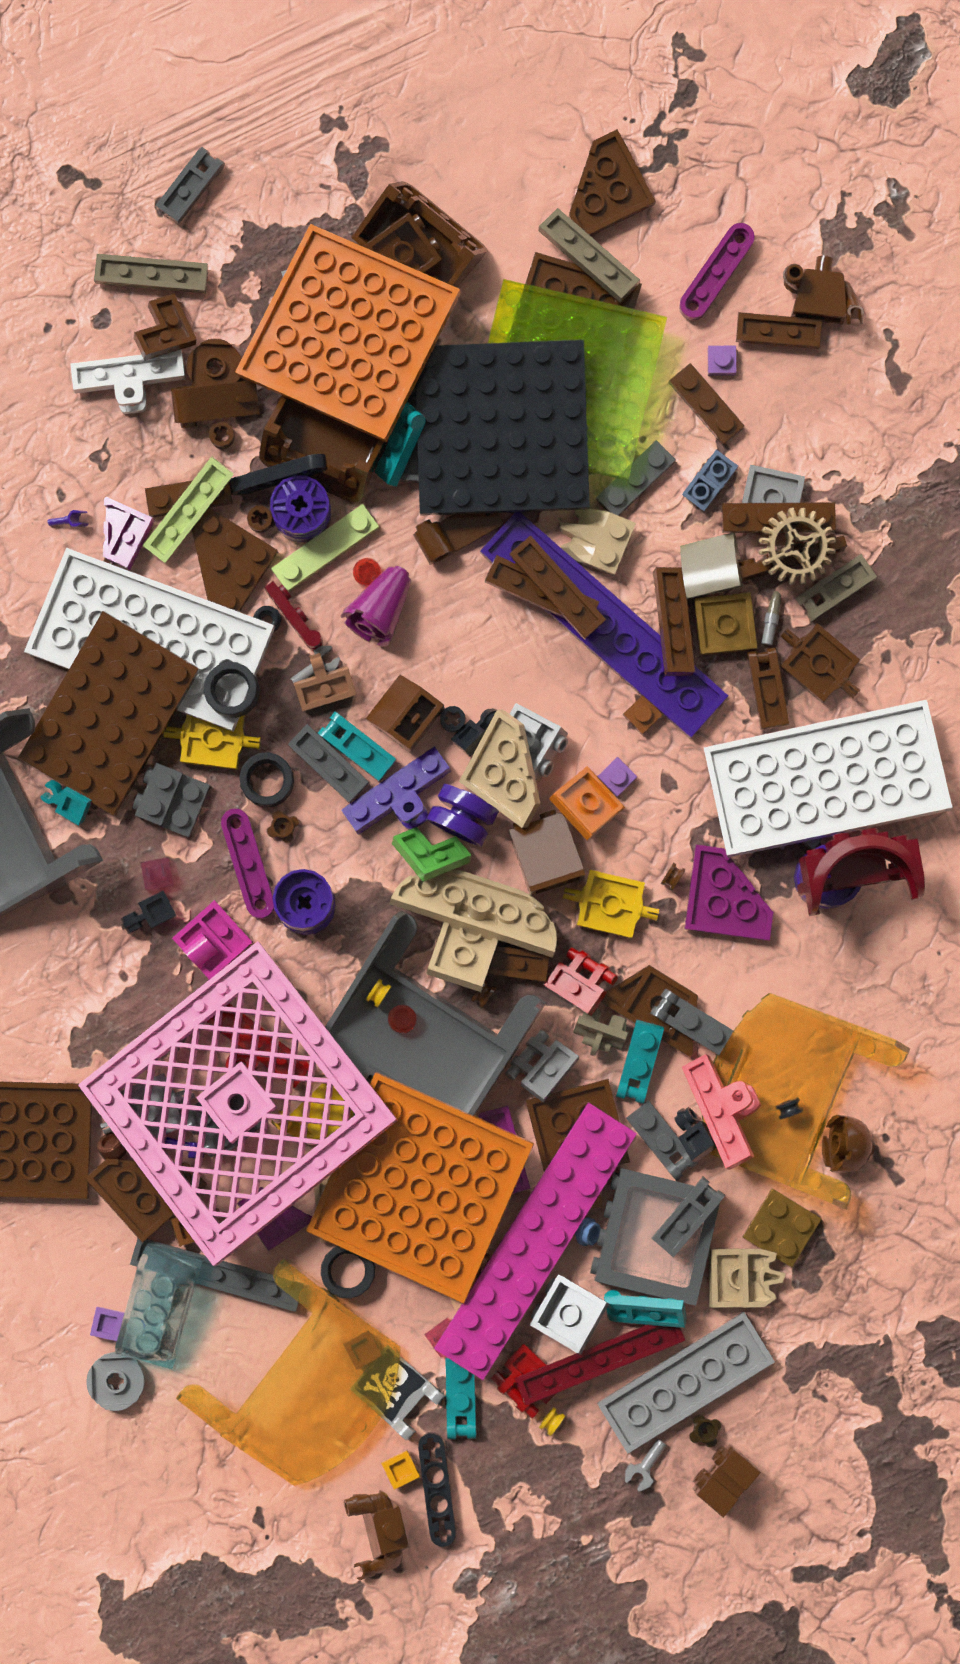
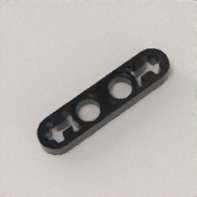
[229,454,328,496]
[418,1432,456,1547]

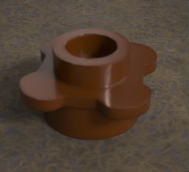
[267,811,299,843]

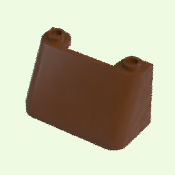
[351,181,488,287]
[259,396,389,502]

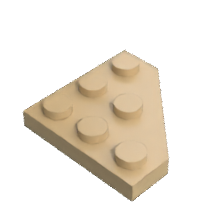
[459,709,541,828]

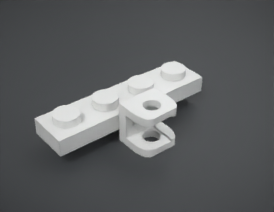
[70,349,186,414]

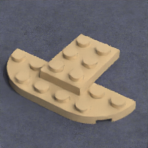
[390,869,557,992]

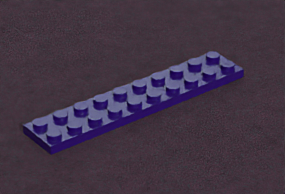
[480,512,728,739]

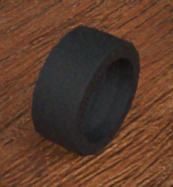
[204,662,260,718]
[239,752,294,808]
[321,1246,375,1299]

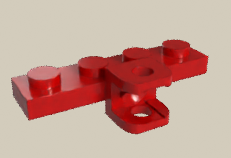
[206,1003,309,1090]

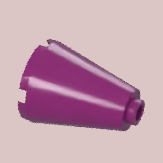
[341,566,411,646]

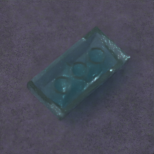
[115,1242,204,1369]

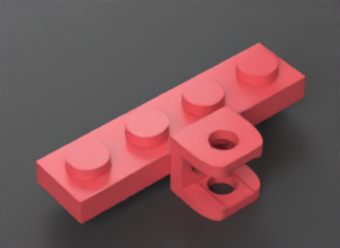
[682,1054,761,1170]

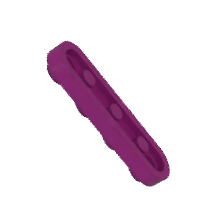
[679,223,755,320]
[221,809,274,919]

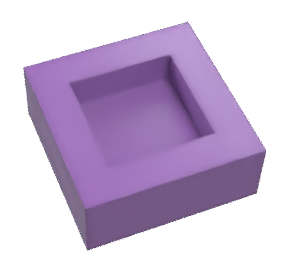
[707,345,736,376]
[597,757,637,797]
[90,1306,126,1342]

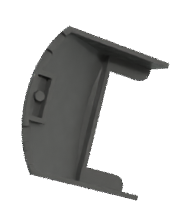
[0,708,103,916]
[325,910,547,1116]

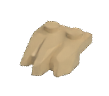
[560,509,636,576]
[708,1249,786,1308]

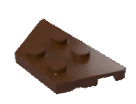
[601,965,698,1058]

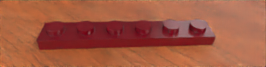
[514,1325,686,1406]

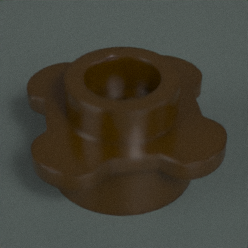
[689,1415,721,1447]

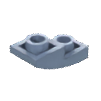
[682,449,739,511]

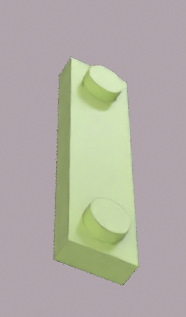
[143,457,234,563]
[271,504,379,592]

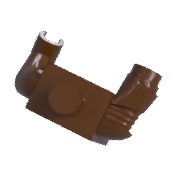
[783,256,864,325]
[344,1490,409,1580]

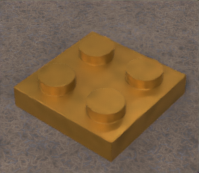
[694,592,757,656]
[742,1188,822,1268]

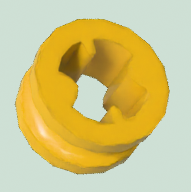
[366,979,391,1008]
[538,1407,565,1436]

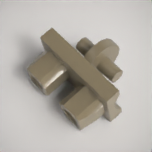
[573,1008,628,1057]

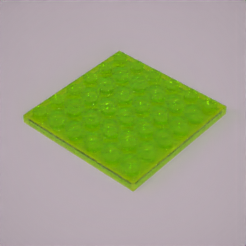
[488,279,667,481]

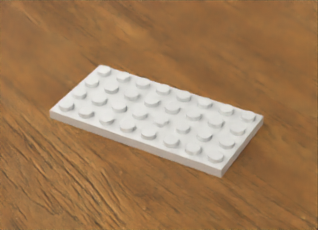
[24,548,275,732]
[704,700,952,858]

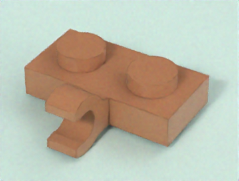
[294,653,356,711]

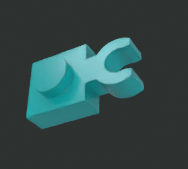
[40,780,92,826]

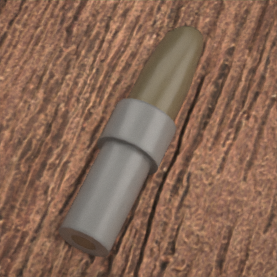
[761,591,781,646]

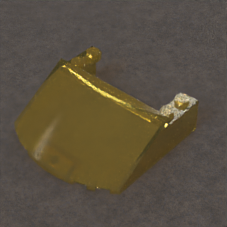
[702,993,910,1210]
[176,1258,401,1486]

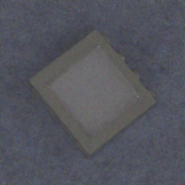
[590,1168,720,1306]

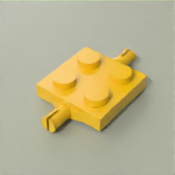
[164,714,261,770]
[562,870,659,938]

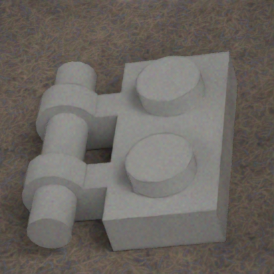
[505,1030,579,1103]

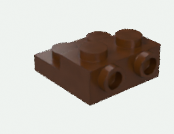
[363,212,443,273]

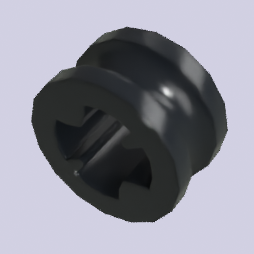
[440,706,465,733]
[775,1097,804,1120]

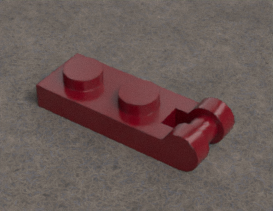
[264,581,323,651]

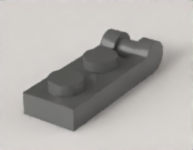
[155,147,225,225]
[650,989,734,1055]
[626,1100,698,1181]
[651,1177,725,1258]

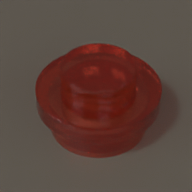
[353,558,381,586]
[388,1005,417,1034]

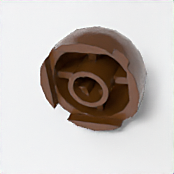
[822,1115,875,1173]

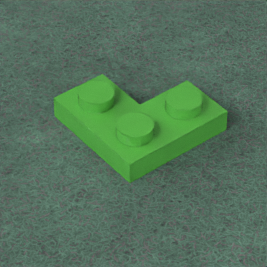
[392,827,471,882]

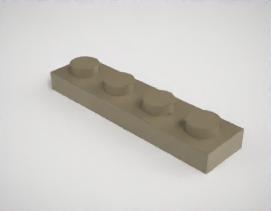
[538,208,640,303]
[94,254,209,294]

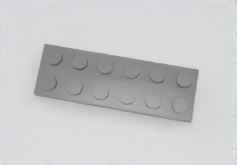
[597,1312,775,1454]

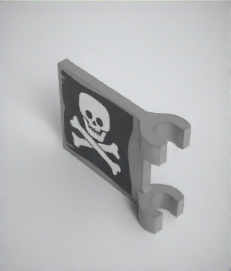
[349,1344,446,1441]

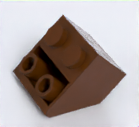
[365,675,445,753]

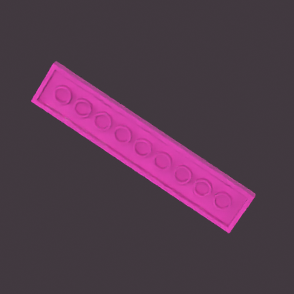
[434,1103,637,1380]

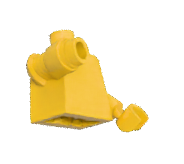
[271,1078,355,1140]

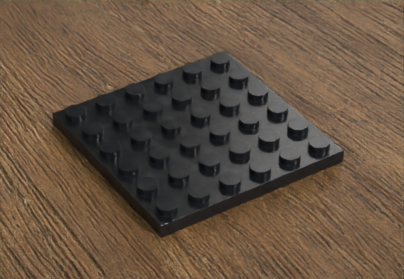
[416,340,590,516]

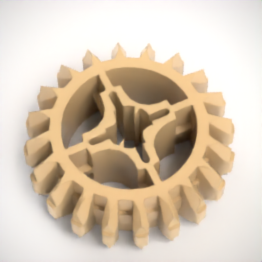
[759,508,836,585]

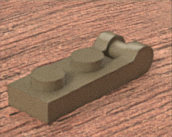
[796,554,877,622]

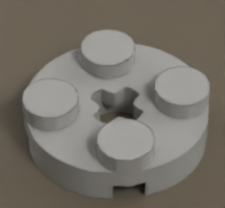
[86,1352,145,1411]

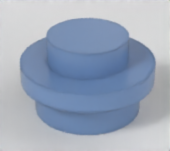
[575,1217,601,1246]

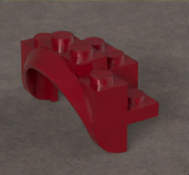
[797,828,925,916]

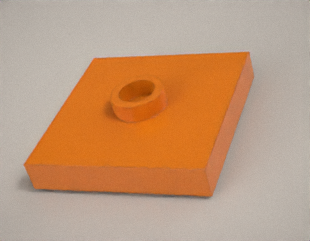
[549,766,625,840]

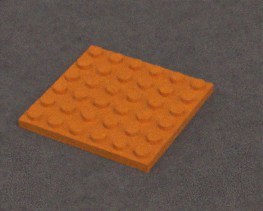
[235,224,461,442]
[306,1072,534,1304]

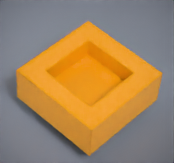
[381,1449,420,1490]

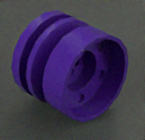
[270,476,331,542]
[272,869,336,936]

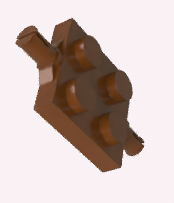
[780,623,861,703]

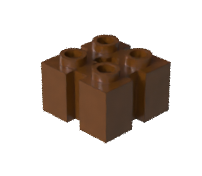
[693,1443,761,1518]

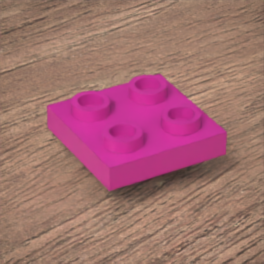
[172,900,253,980]

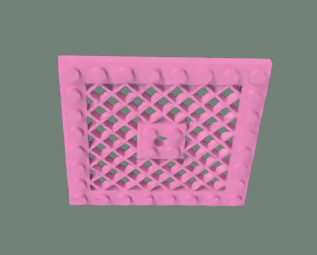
[78,941,398,1267]

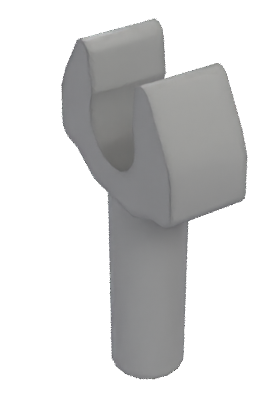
[290,646,341,683]
[625,1439,667,1491]

